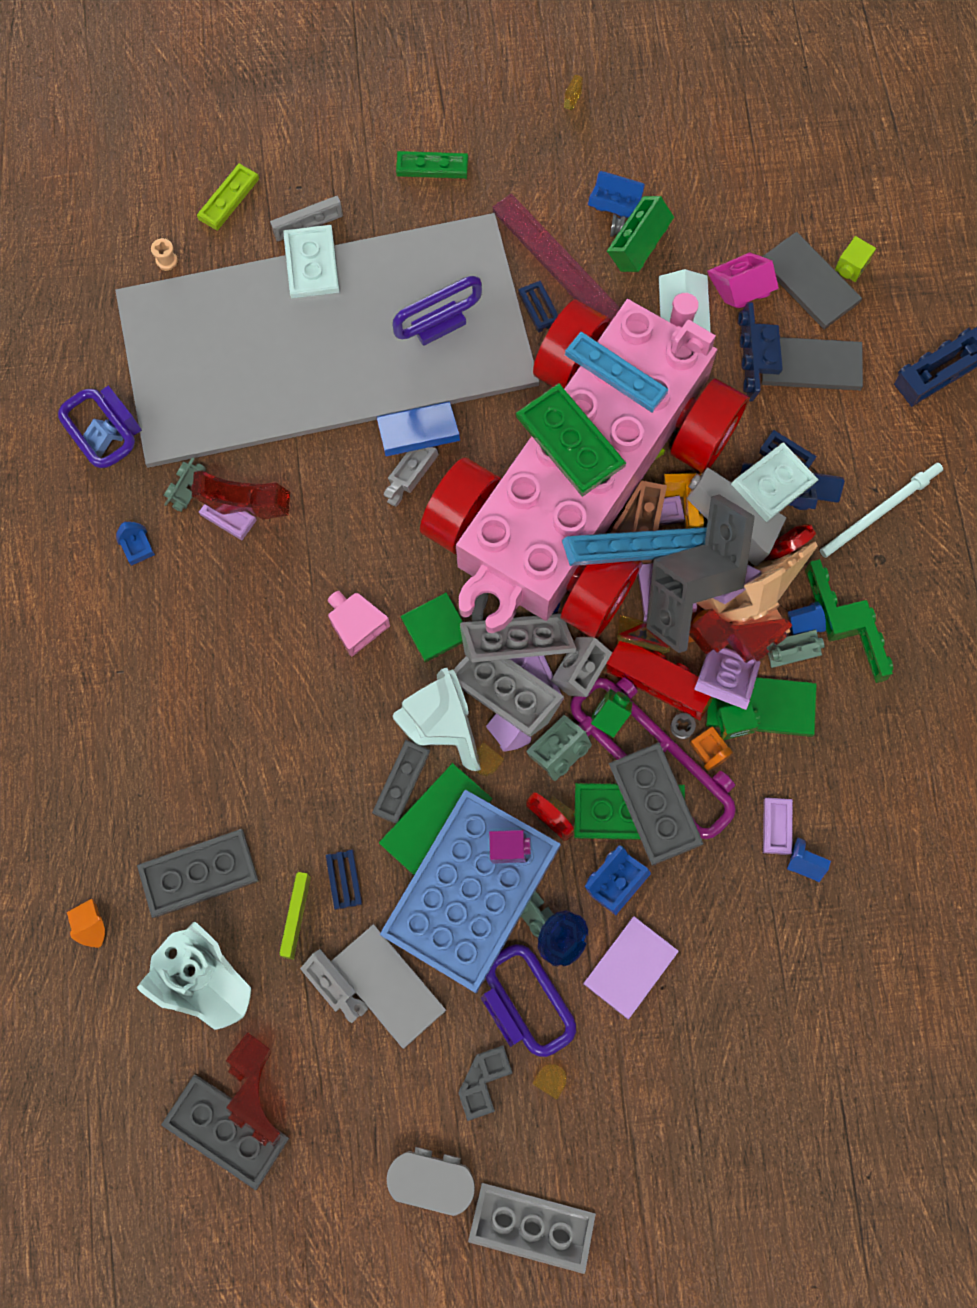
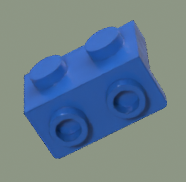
[588,171,645,218]
[585,845,651,915]

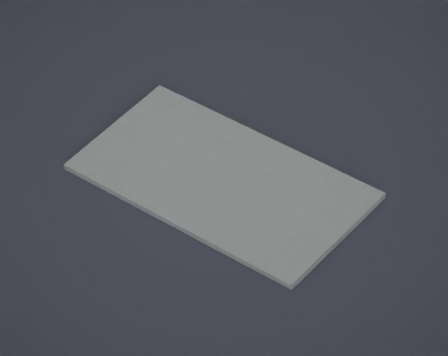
[115,213,539,468]

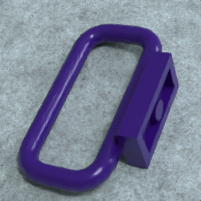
[392,276,482,346]
[58,385,142,468]
[481,944,576,1057]

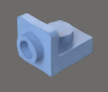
[83,419,123,458]

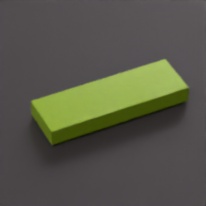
[197,163,259,231]
[280,872,311,960]

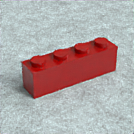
[606,637,714,721]

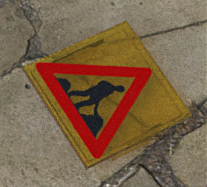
[617,615,670,655]

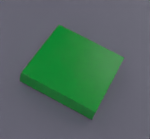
[400,593,463,663]

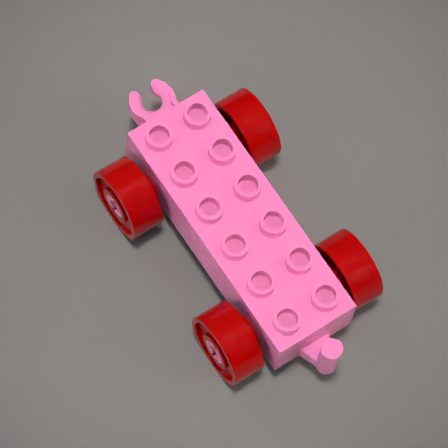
[420,293,750,639]

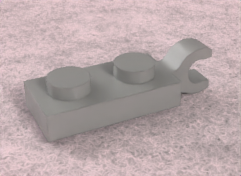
[383,447,439,507]
[300,949,368,1023]

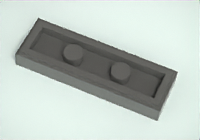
[372,740,430,824]

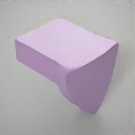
[486,714,531,751]

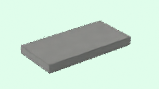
[331,924,446,1049]

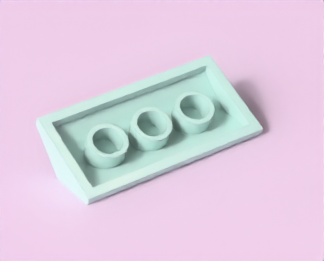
[659,269,710,332]

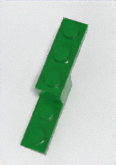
[805,559,893,683]

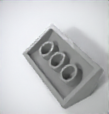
[460,614,576,662]
[454,656,564,737]
[468,1183,596,1274]

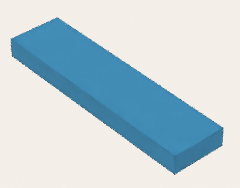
[565,332,669,413]

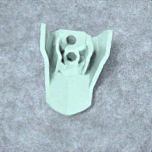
[392,668,481,771]
[137,922,251,1030]

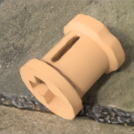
[151,238,178,271]

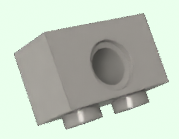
[551,637,612,697]

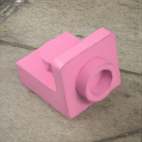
[671,319,716,356]

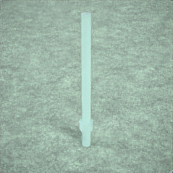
[820,463,943,558]

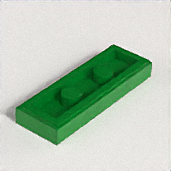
[396,151,468,179]

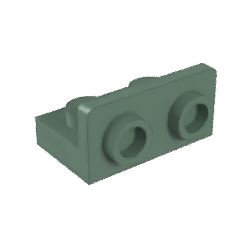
[526,715,592,781]

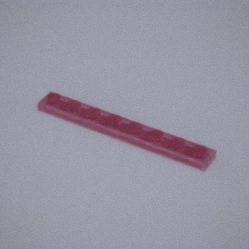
[493,194,621,321]

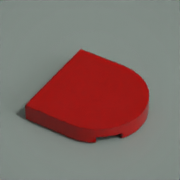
[763,524,816,561]
[526,792,574,841]

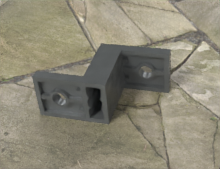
[646,494,755,653]

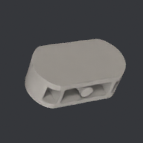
[387,1147,475,1216]

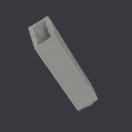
[687,467,786,567]

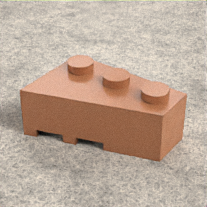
[610,481,667,564]

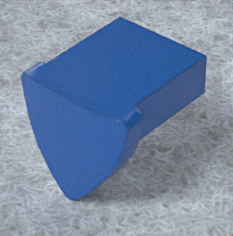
[116,522,155,566]
[788,601,826,635]
[787,838,831,882]

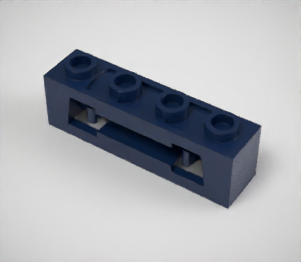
[894,327,977,407]

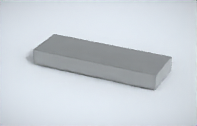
[270,196,343,241]

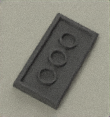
[762,232,862,329]
[761,337,863,391]
[609,743,704,866]
[137,829,259,918]
[161,1074,290,1190]

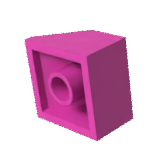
[707,252,779,308]

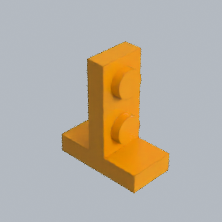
[663,474,704,529]

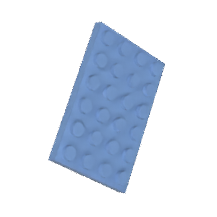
[379,790,561,993]

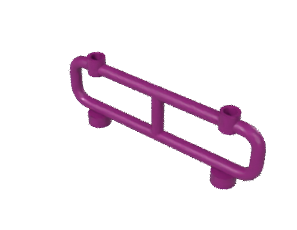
[570,677,736,839]

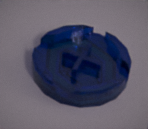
[538,910,588,967]

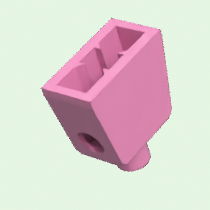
[328,591,390,657]

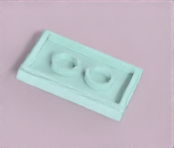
[283,225,340,299]
[731,442,818,522]

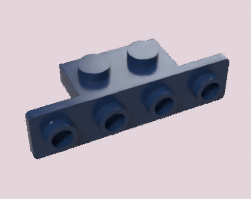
[738,302,783,402]
[740,462,845,510]

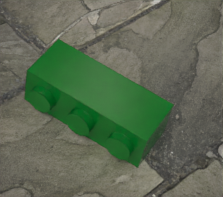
[607,196,674,272]

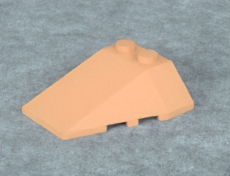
[697,541,818,624]

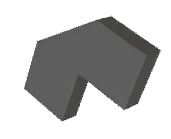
[458,1046,512,1121]

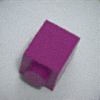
[489,830,531,864]

